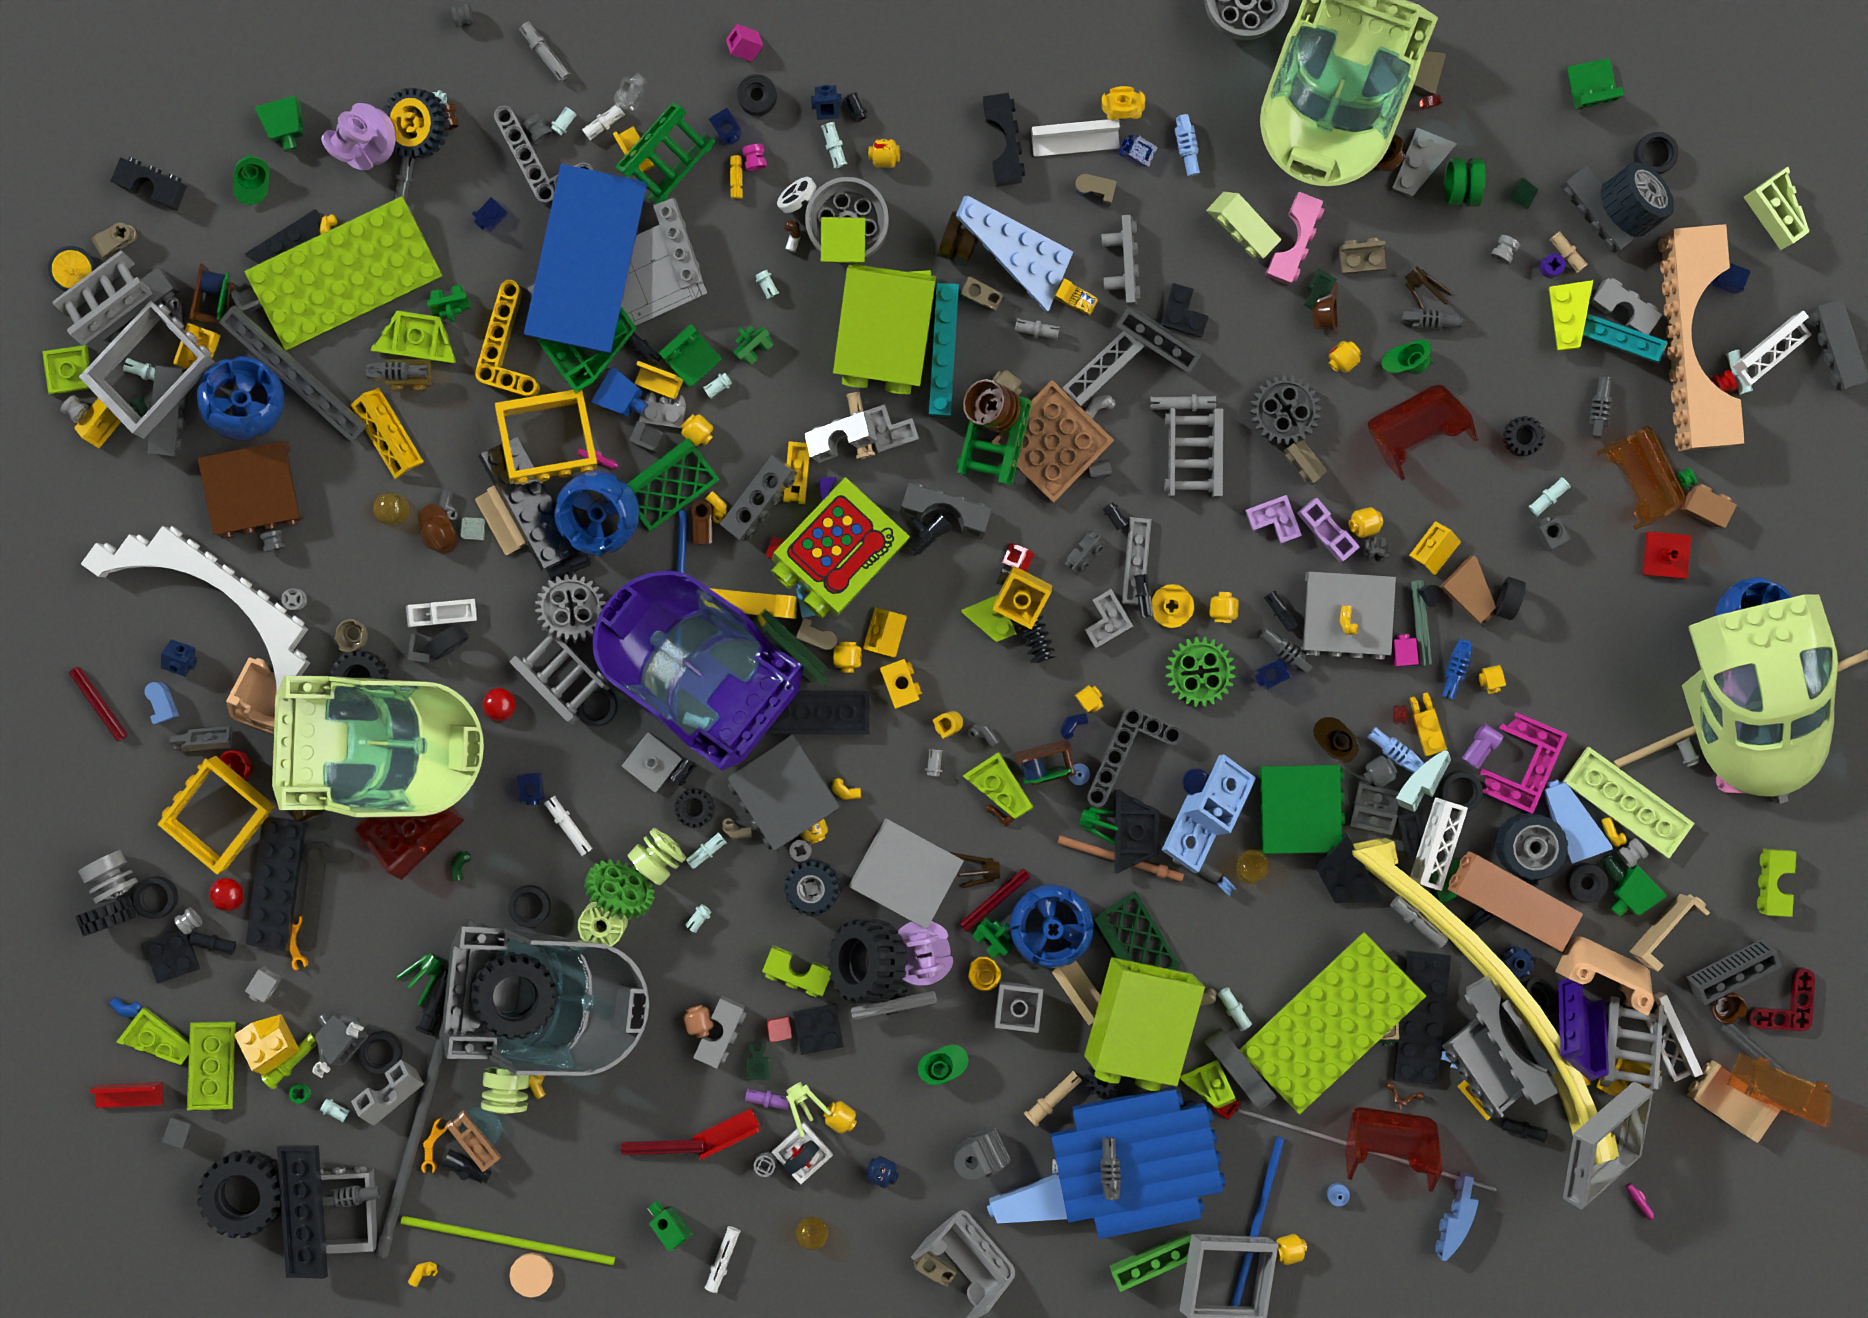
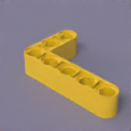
[475,280,540,397]
[705,588,798,618]

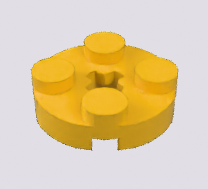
[1102,86,1145,120]
[1151,584,1194,628]

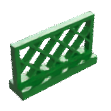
[627,438,720,531]

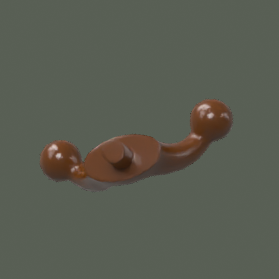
[985,804,1014,827]
[1386,1081,1425,1110]

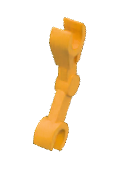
[290,915,308,971]
[421,1117,448,1173]

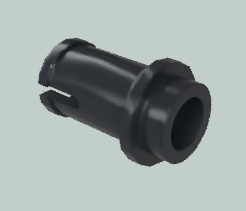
[844,92,868,122]
[1103,502,1128,531]
[670,758,696,787]

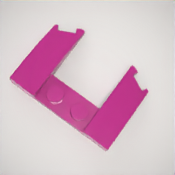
[1480,712,1568,814]

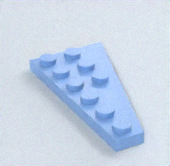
[956,196,1073,312]

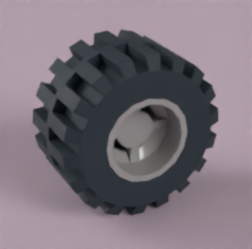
[784,859,840,916]

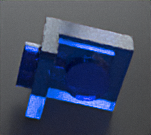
[1119,135,1158,167]
[472,197,508,232]

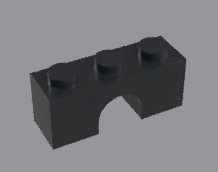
[110,157,187,210]

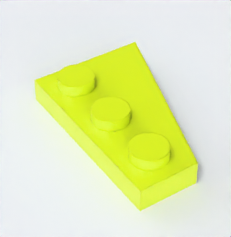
[1549,280,1593,352]

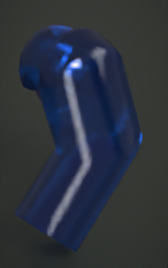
[1060,713,1088,739]

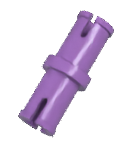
[745,1088,790,1111]

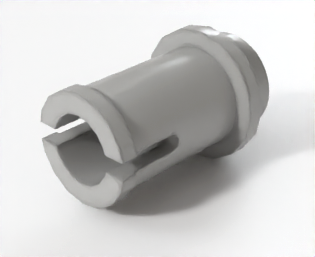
[1676,738,1700,767]
[925,749,943,776]

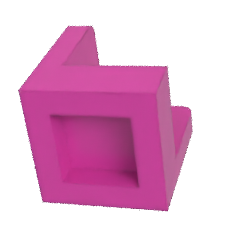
[726,24,763,62]

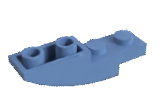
[1435,1172,1479,1261]

